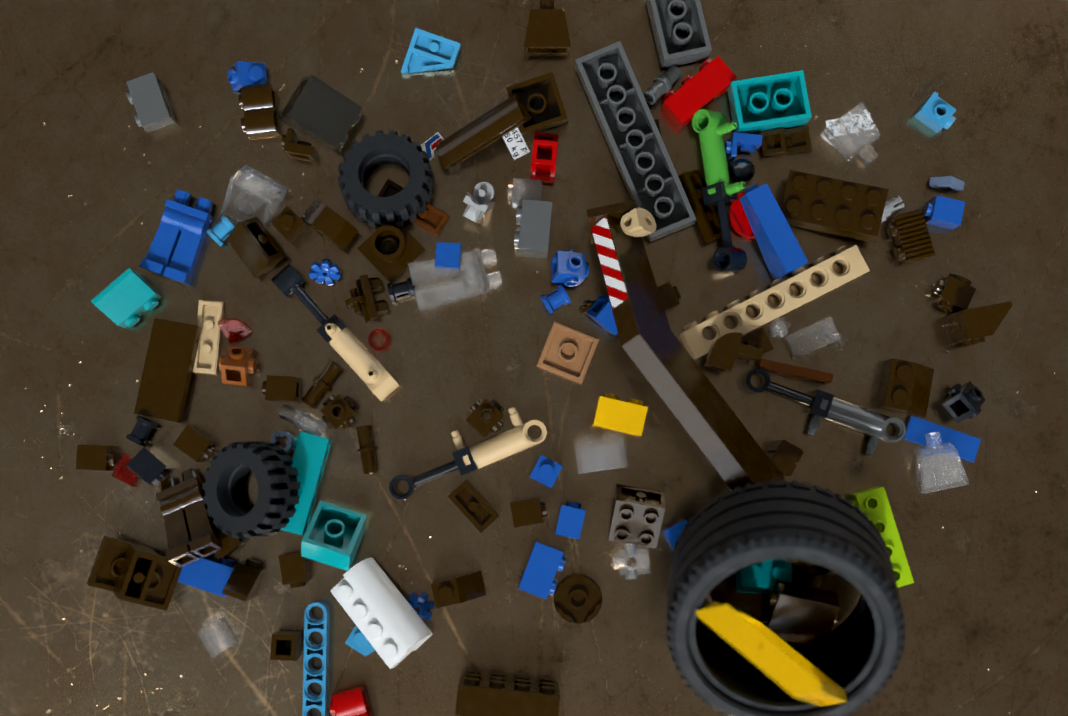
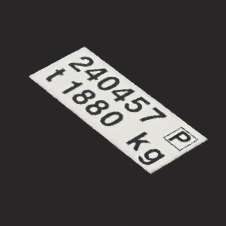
[503,128,530,160]

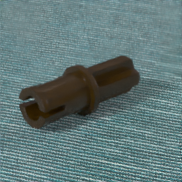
[356,425,378,475]

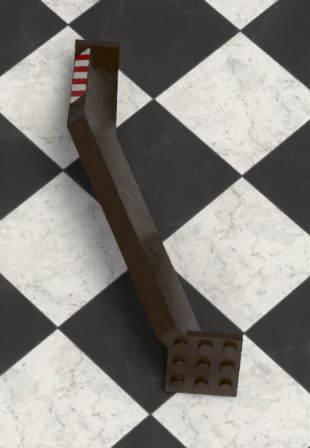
[587,200,837,582]

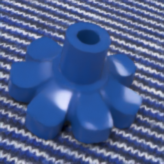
[309,259,341,286]
[408,593,434,621]

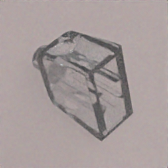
[820,102,880,165]
[916,432,969,494]

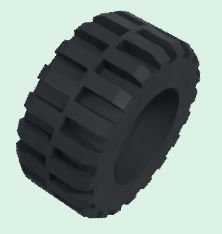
[338,130,434,228]
[202,441,301,539]

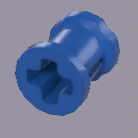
[540,284,571,314]

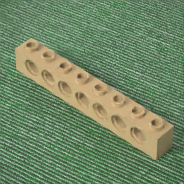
[680,245,870,360]

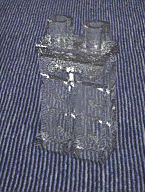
[408,247,503,312]

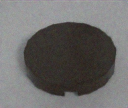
[553,574,602,624]

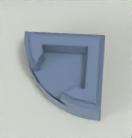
[929,176,964,191]

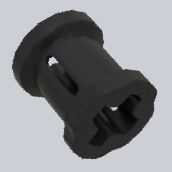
[387,277,417,304]
[126,415,157,447]

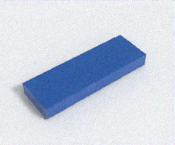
[902,415,981,462]

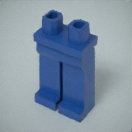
[139,189,214,285]

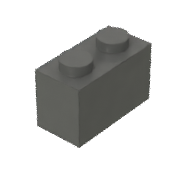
[126,72,176,133]

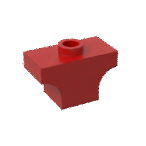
[530,132,559,184]

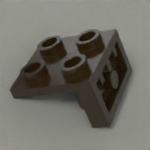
[608,484,666,549]

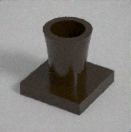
[357,224,426,283]

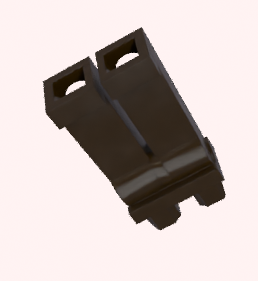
[156,468,223,568]

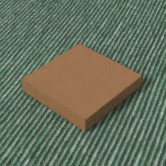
[536,321,599,385]

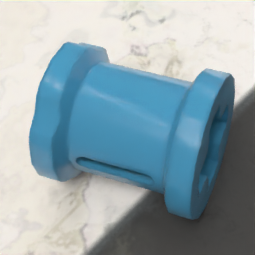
[206,214,236,246]

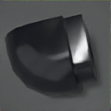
[728,159,755,184]

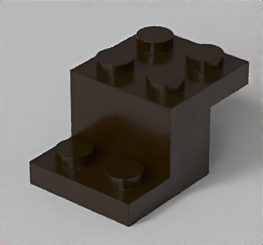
[87,536,182,611]

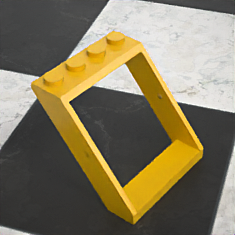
[696,602,847,706]

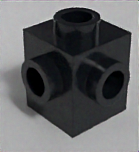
[942,381,986,423]

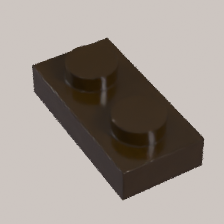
[448,480,499,533]

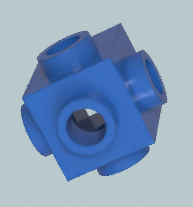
[551,250,589,287]

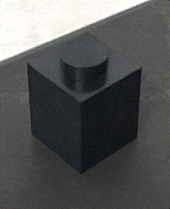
[126,447,167,487]

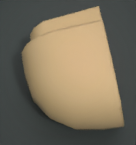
[620,207,656,237]

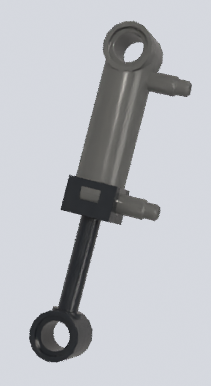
[742,368,906,457]

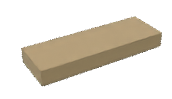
[192,300,225,375]

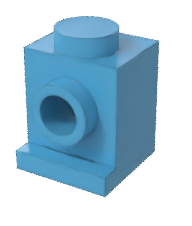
[914,91,957,133]

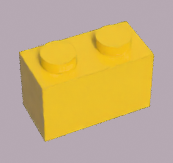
[592,393,648,436]

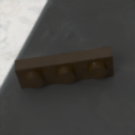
[678,170,722,243]

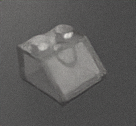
[220,165,287,230]

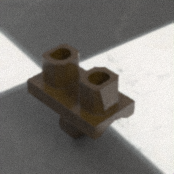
[345,275,388,323]

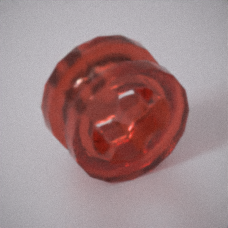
[368,329,391,352]

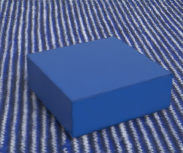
[435,242,462,269]

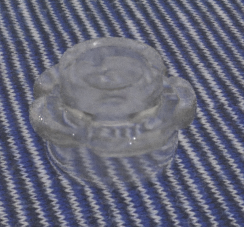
[767,317,791,339]

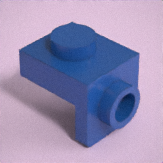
[228,61,267,91]

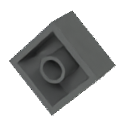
[514,199,552,259]

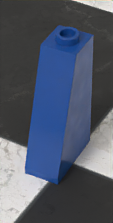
[739,183,808,281]

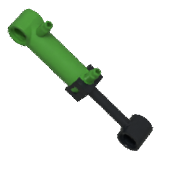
[692,109,747,272]

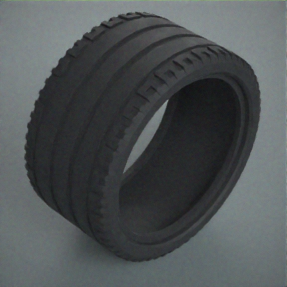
[666,480,905,716]

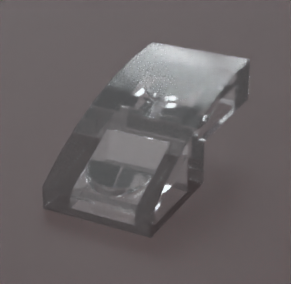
[786,317,841,358]

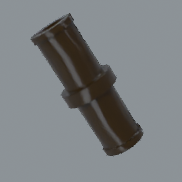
[301,360,343,408]

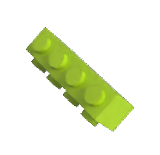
[850,486,914,588]

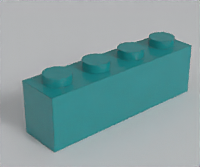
[280,431,333,535]

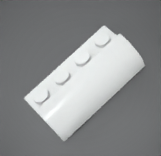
[330,557,433,669]

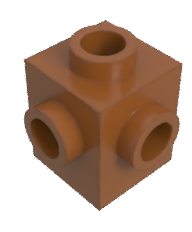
[219,346,257,386]

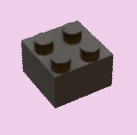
[506,72,569,137]

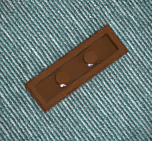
[377,179,450,237]
[755,359,834,385]

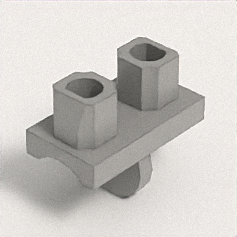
[463,181,495,222]

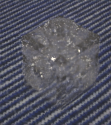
[613,543,650,580]

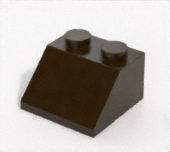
[947,301,1012,347]
[877,358,934,417]

